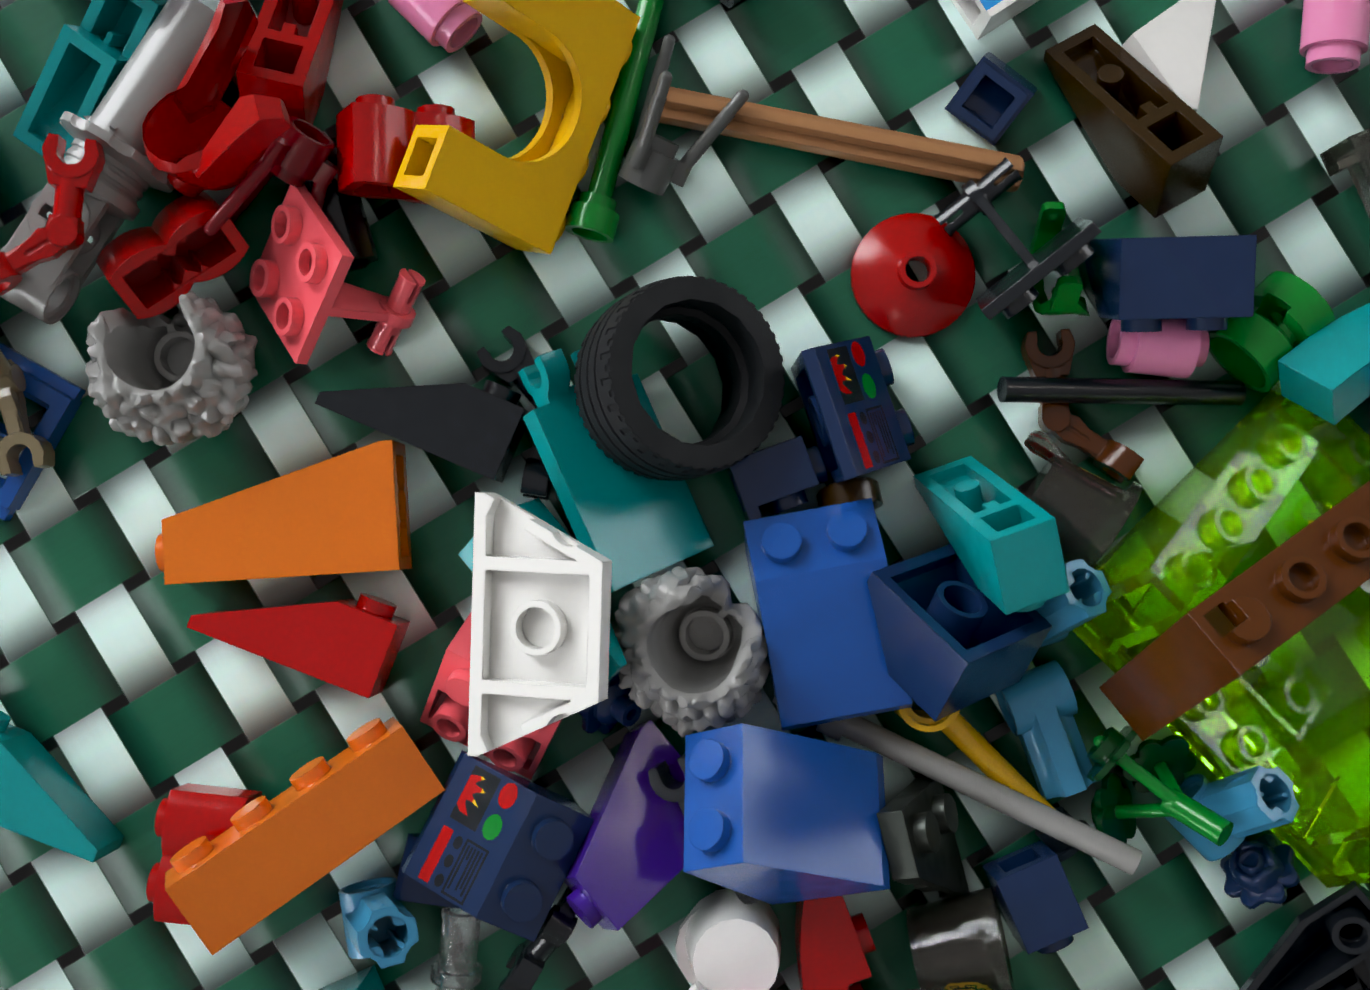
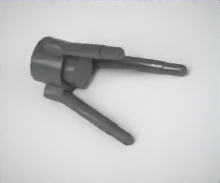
[618,34,749,196]

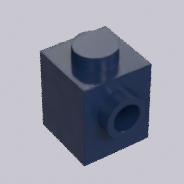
[982,840,1089,955]

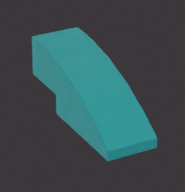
[13,0,168,157]
[1278,303,1370,425]

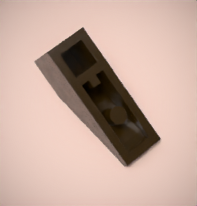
[1044,24,1223,218]

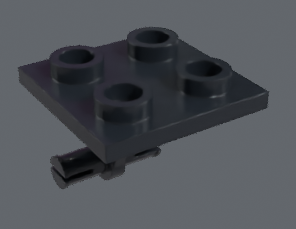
[934,157,1102,320]

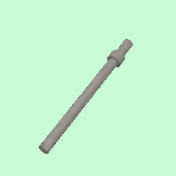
[772,696,1142,875]

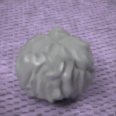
[86,291,258,446]
[614,566,770,737]

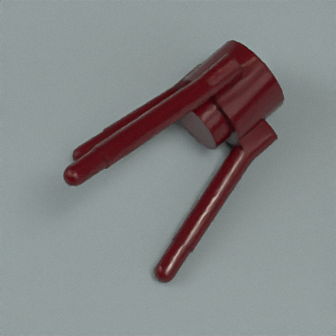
[204,116,339,236]

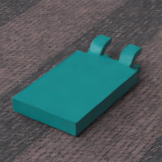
[518,348,714,593]

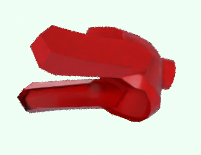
[142,0,291,198]

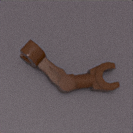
[1021,329,1144,484]

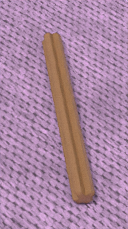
[659,87,1025,192]

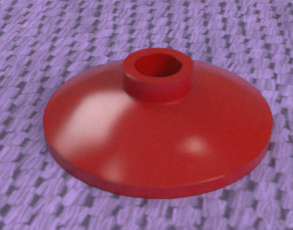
[850,213,976,338]

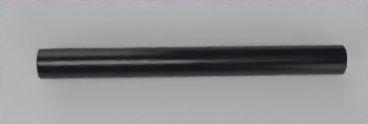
[997,376,1246,406]

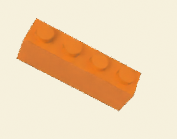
[165,717,445,955]

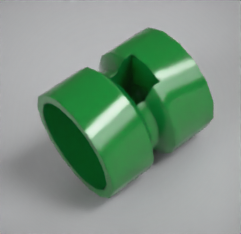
[1208,271,1336,393]

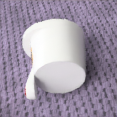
[675,889,782,990]

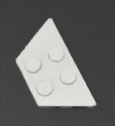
[467,492,612,757]

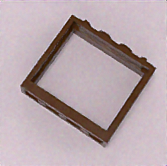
[1099,480,1370,741]

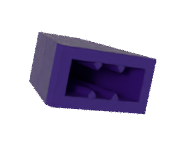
[564,719,685,931]

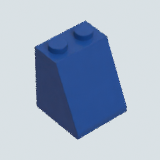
[683,723,890,905]

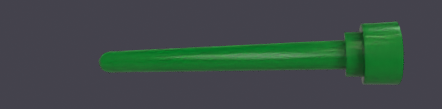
[565,0,665,243]

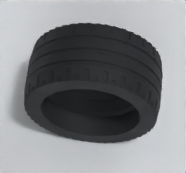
[574,276,785,481]

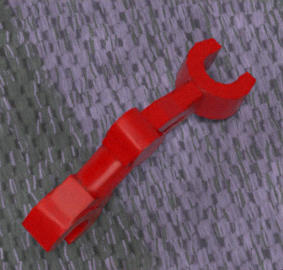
[0,133,106,296]

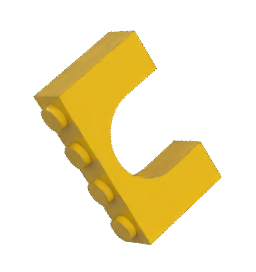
[393,0,640,255]

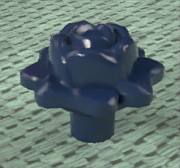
[578,672,642,735]
[1220,834,1300,909]

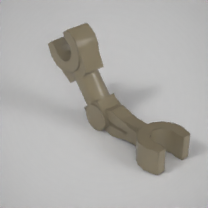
[0,350,55,477]

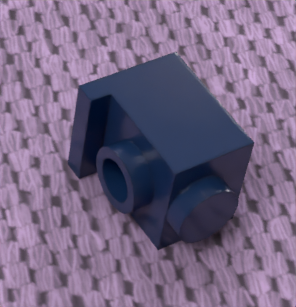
[727,436,828,521]

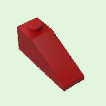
[236,0,344,125]
[187,593,410,699]

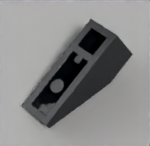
[315,380,529,483]

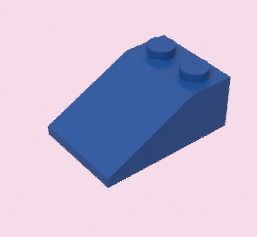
[743,498,913,731]

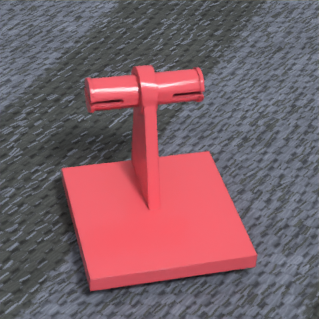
[249,184,426,365]

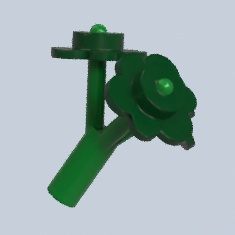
[1087,725,1234,846]

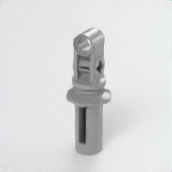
[0,0,215,324]

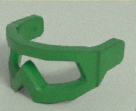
[1030,202,1090,316]

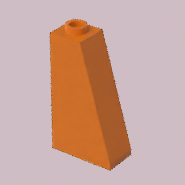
[155,440,412,585]

